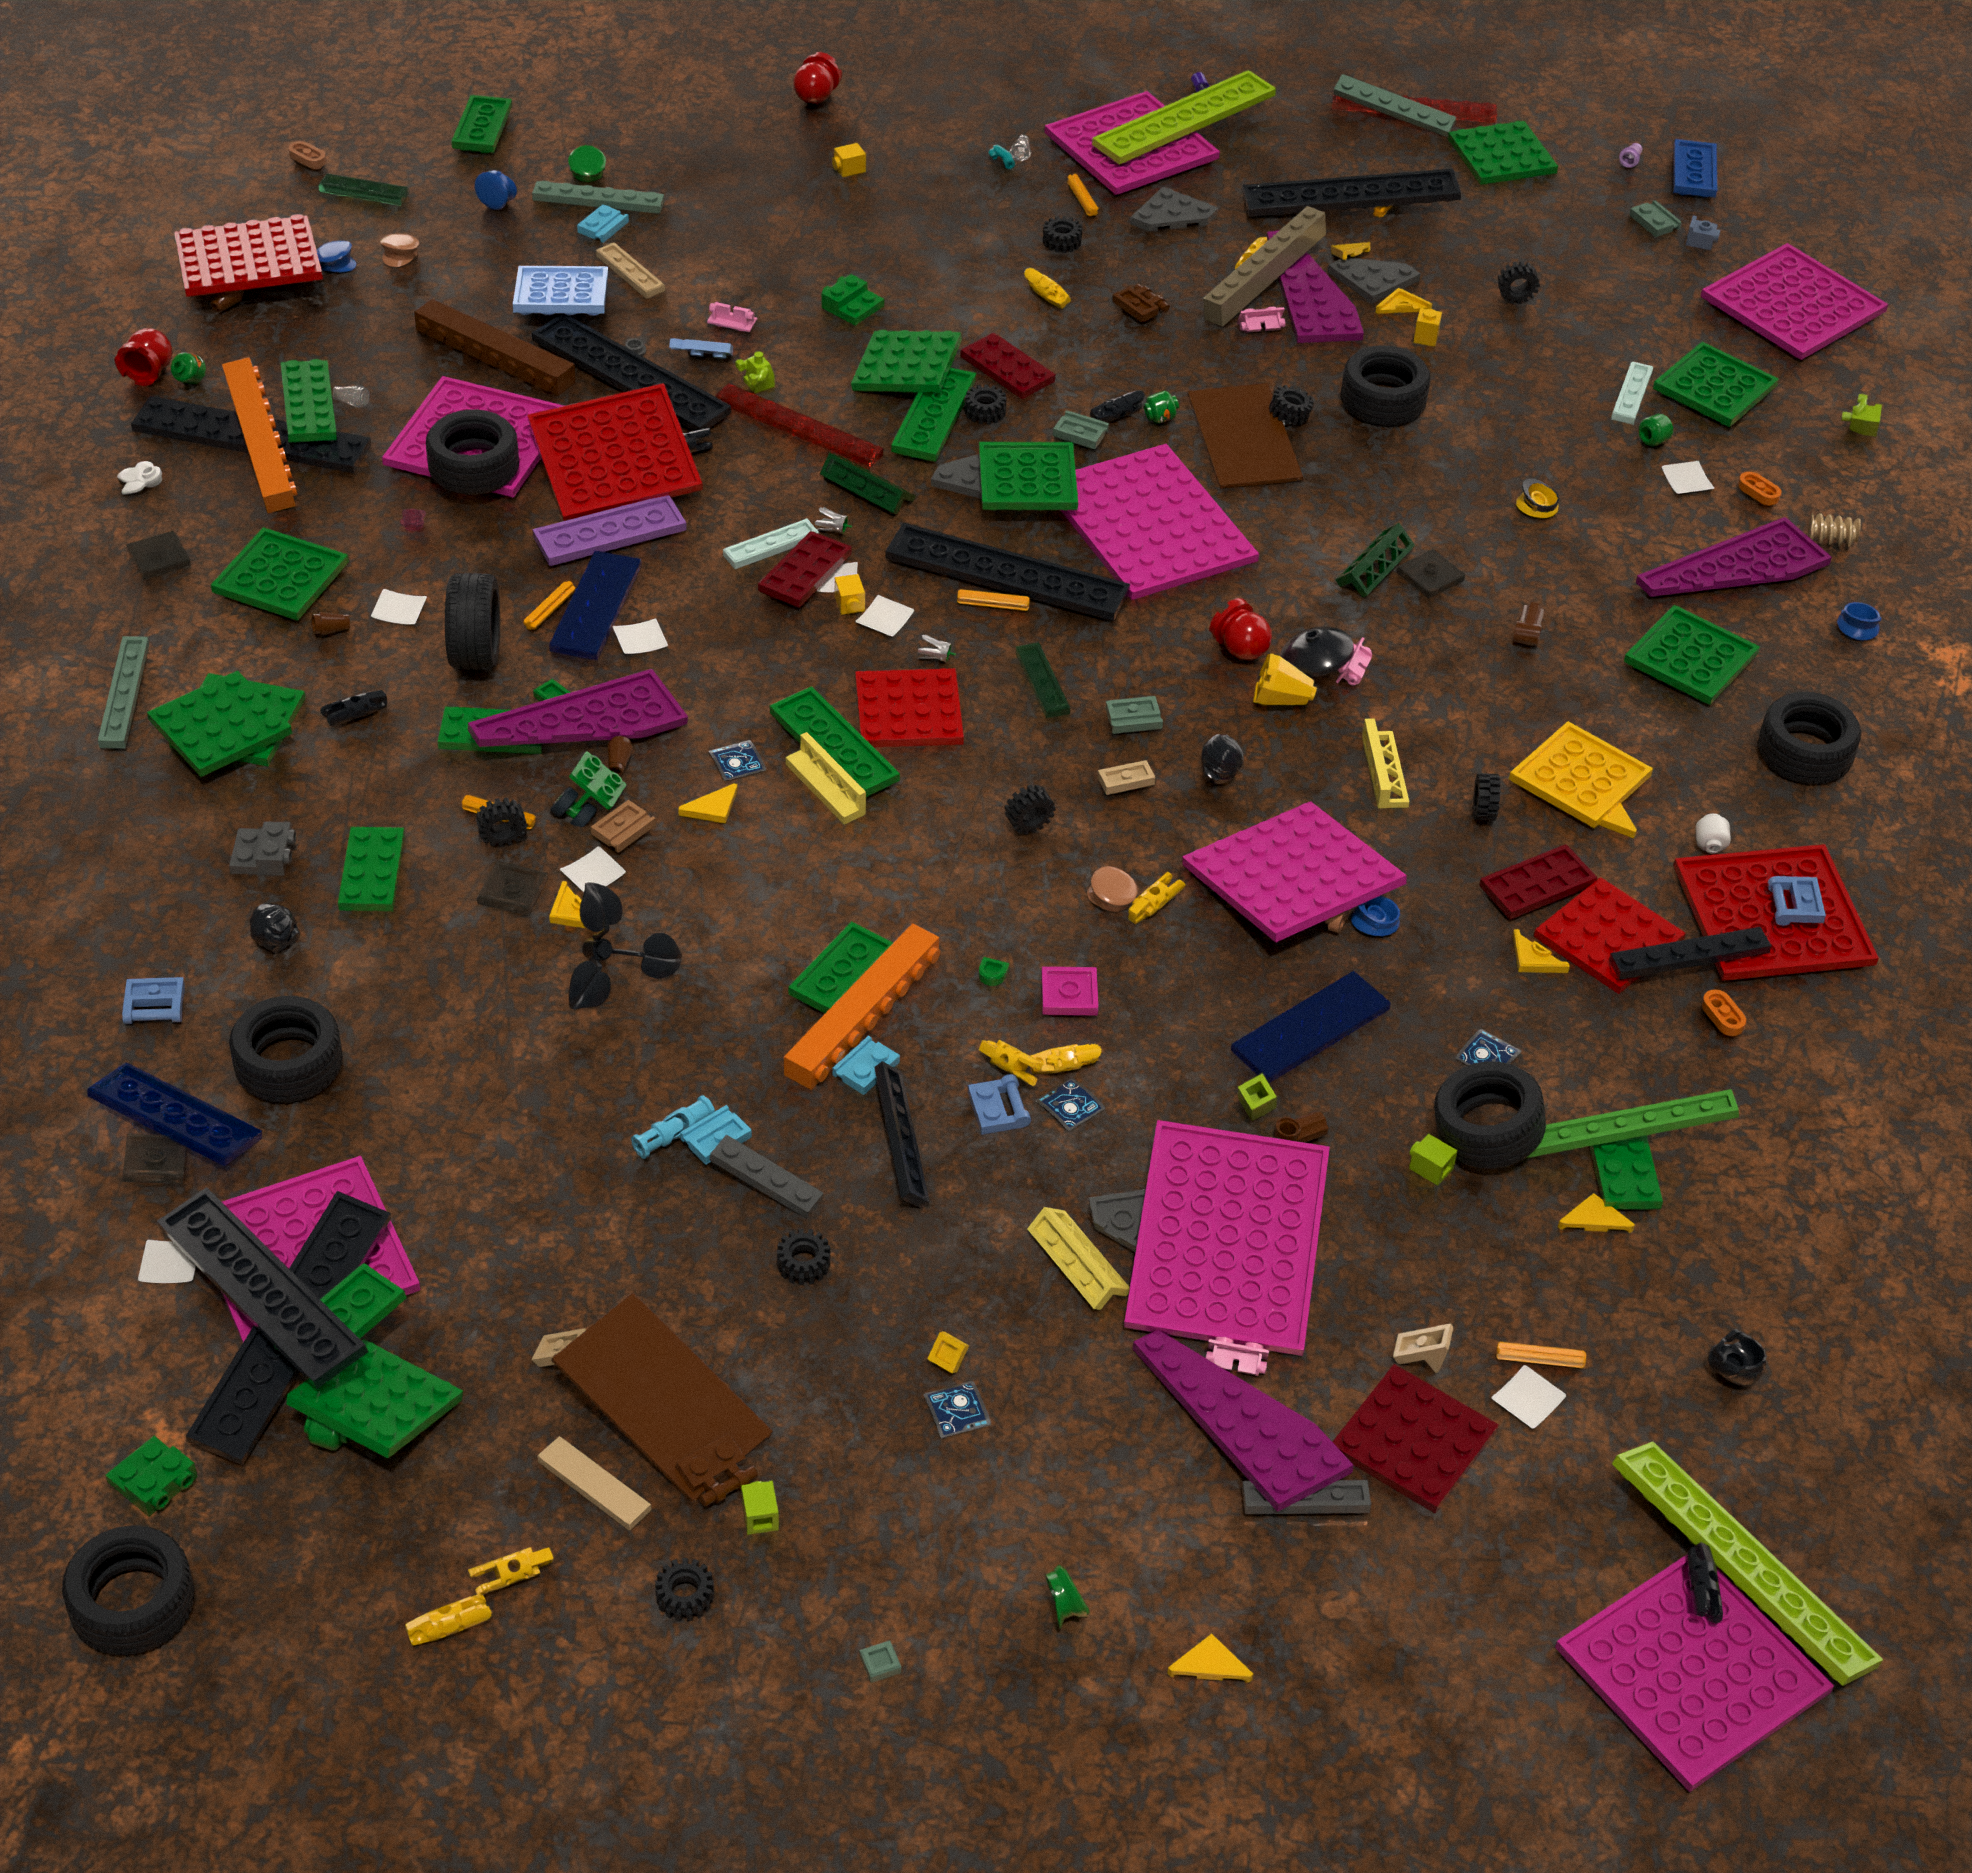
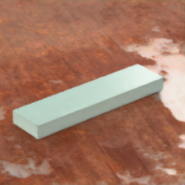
[1611,362,1653,425]
[723,519,819,569]

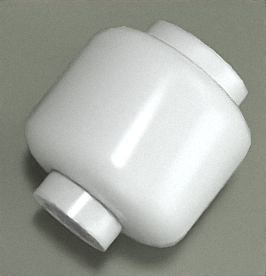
[1695,814,1731,854]

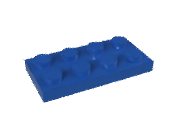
[1673,139,1717,198]

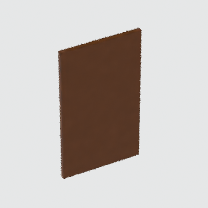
[1187,383,1303,489]
[551,1293,773,1503]

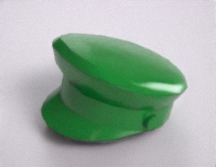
[568,145,606,182]
[1045,1565,1090,1629]

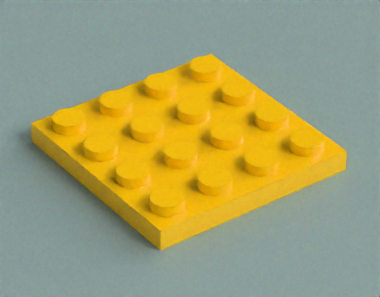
[1509,721,1653,828]

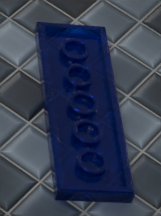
[549,551,642,660]
[1231,971,1391,1083]
[87,1062,262,1166]

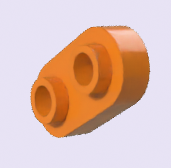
[1738,472,1781,506]
[1702,990,1747,1036]

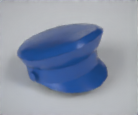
[474,170,517,210]
[316,240,356,272]
[1837,602,1881,641]
[1351,895,1400,936]

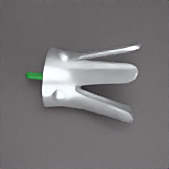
[815,507,852,534]
[918,634,956,662]

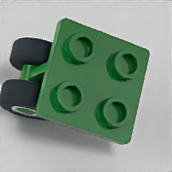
[550,751,626,827]

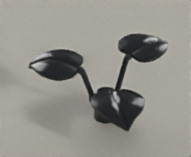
[569,882,682,1009]

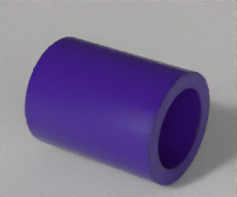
[1191,72,1210,92]

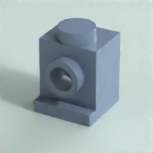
[1686,216,1721,250]

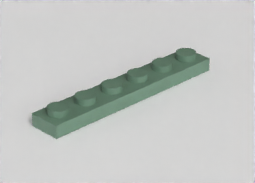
[1333,74,1456,137]
[532,181,664,214]
[98,636,150,748]

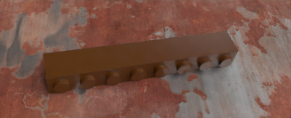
[414,299,576,396]

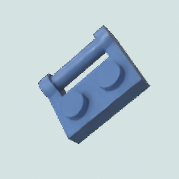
[1768,876,1826,926]
[122,977,185,1024]
[967,1074,1031,1135]

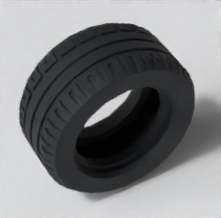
[1341,345,1431,427]
[426,409,519,495]
[445,573,500,670]
[1758,692,1862,785]
[229,996,343,1103]
[1434,1061,1546,1169]
[62,1525,194,1655]

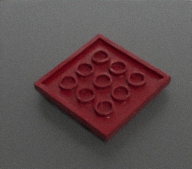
[1332,1364,1499,1514]

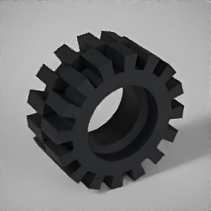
[1043,216,1083,253]
[1497,261,1540,304]
[965,384,1007,425]
[1269,385,1314,425]
[1473,773,1501,821]
[1004,785,1056,834]
[476,798,527,847]
[777,1228,831,1285]
[655,1558,714,1622]

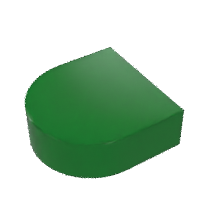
[978,957,1010,986]

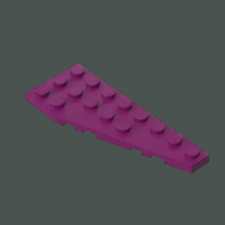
[1266,230,1364,343]
[1636,517,1832,597]
[468,669,688,747]
[1133,1330,1353,1512]

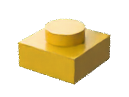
[927,1331,969,1373]

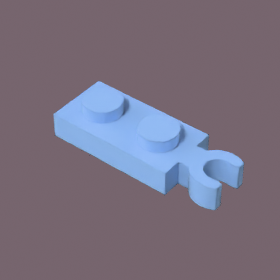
[669,338,733,359]

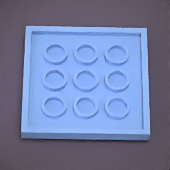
[513,266,608,316]

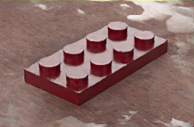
[960,332,1056,399]
[758,531,852,608]
[1479,844,1598,920]

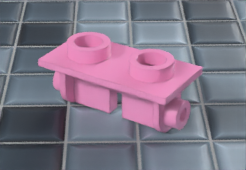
[707,302,757,332]
[1237,307,1285,333]
[1336,637,1372,685]
[1206,1337,1269,1376]

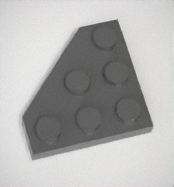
[1130,187,1218,231]
[1327,257,1421,303]
[931,454,982,499]
[1089,1189,1146,1253]

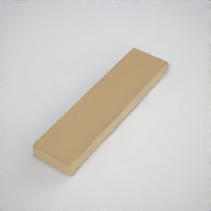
[596,243,665,299]
[538,1436,651,1531]

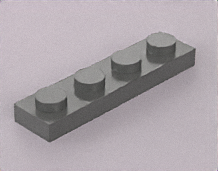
[709,1134,823,1219]
[1242,1480,1371,1514]

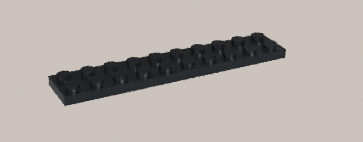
[1242,168,1461,217]
[532,313,731,431]
[131,396,371,473]
[885,522,1130,621]
[157,1187,368,1389]
[186,1191,391,1465]

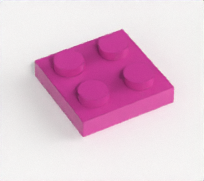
[1041,967,1098,1016]

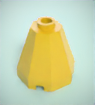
[1253,653,1317,705]

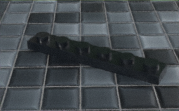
[1609,927,1771,980]
[874,1061,930,1209]

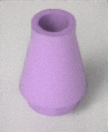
[1619,143,1642,168]

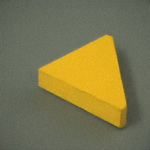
[1331,242,1370,260]
[1375,288,1432,314]
[678,784,738,824]
[1599,803,1637,838]
[549,881,587,929]
[1512,929,1570,973]
[1558,1193,1635,1233]
[1167,1634,1253,1683]

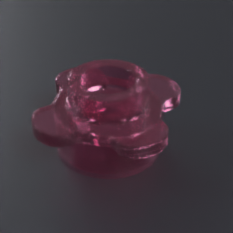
[400,509,426,531]

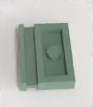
[1629,200,1681,237]
[1053,410,1109,449]
[1105,696,1163,734]

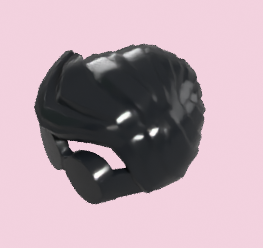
[1201,734,1244,784]
[249,903,300,953]
[1708,1329,1767,1386]

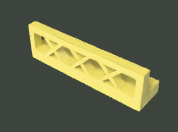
[1362,719,1409,808]
[786,732,866,825]
[1027,1207,1130,1310]

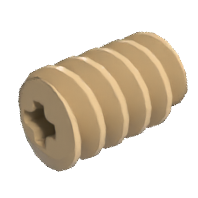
[1808,513,1861,548]

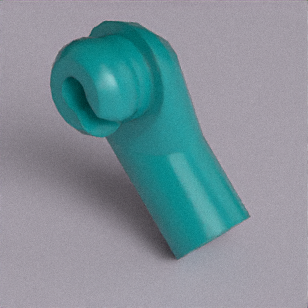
[988,145,1015,169]

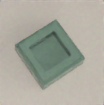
[859,1640,902,1683]

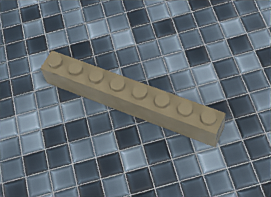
[1203,206,1326,327]

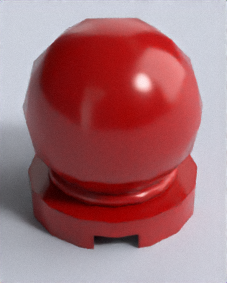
[793,52,842,105]
[114,328,173,386]
[1209,598,1272,661]

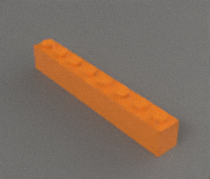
[222,357,298,513]
[784,923,941,1090]

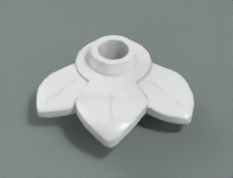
[117,461,162,494]

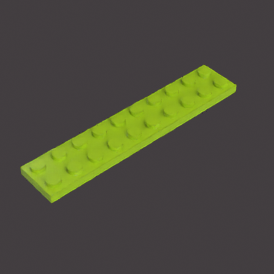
[1092,70,1276,164]
[1612,1442,1883,1686]

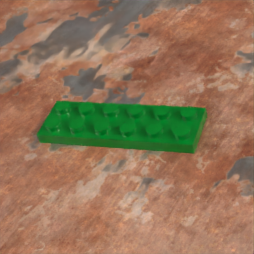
[281,359,337,442]
[891,368,976,462]
[770,686,900,797]

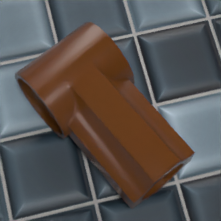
[1513,602,1544,647]
[1272,1111,1329,1143]

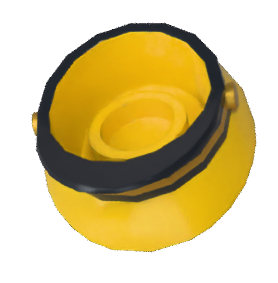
[1516,478,1560,518]

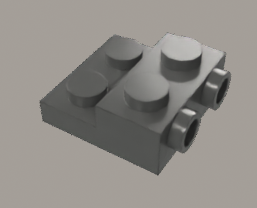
[229,822,296,875]

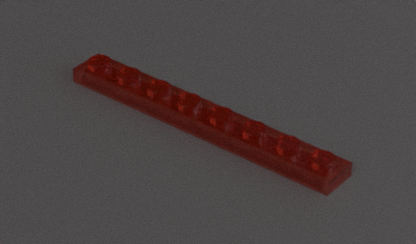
[1332,91,1497,123]
[716,383,883,468]

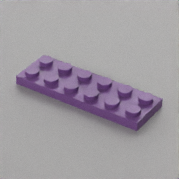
[533,496,686,566]

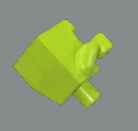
[735,351,775,393]
[1841,394,1882,437]

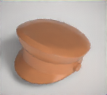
[380,233,420,267]
[1087,866,1138,912]

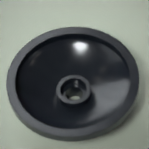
[1280,626,1354,677]

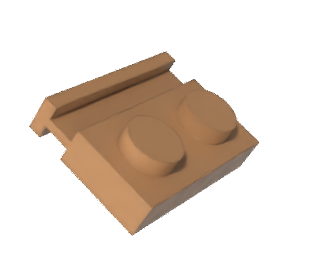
[591,800,656,853]

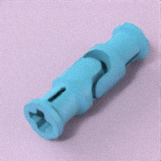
[631,1095,715,1159]

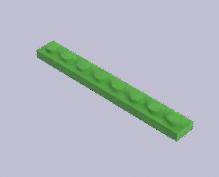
[1524,1089,1739,1159]

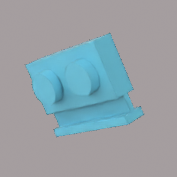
[577,205,629,243]
[832,1036,900,1095]
[680,1105,752,1165]

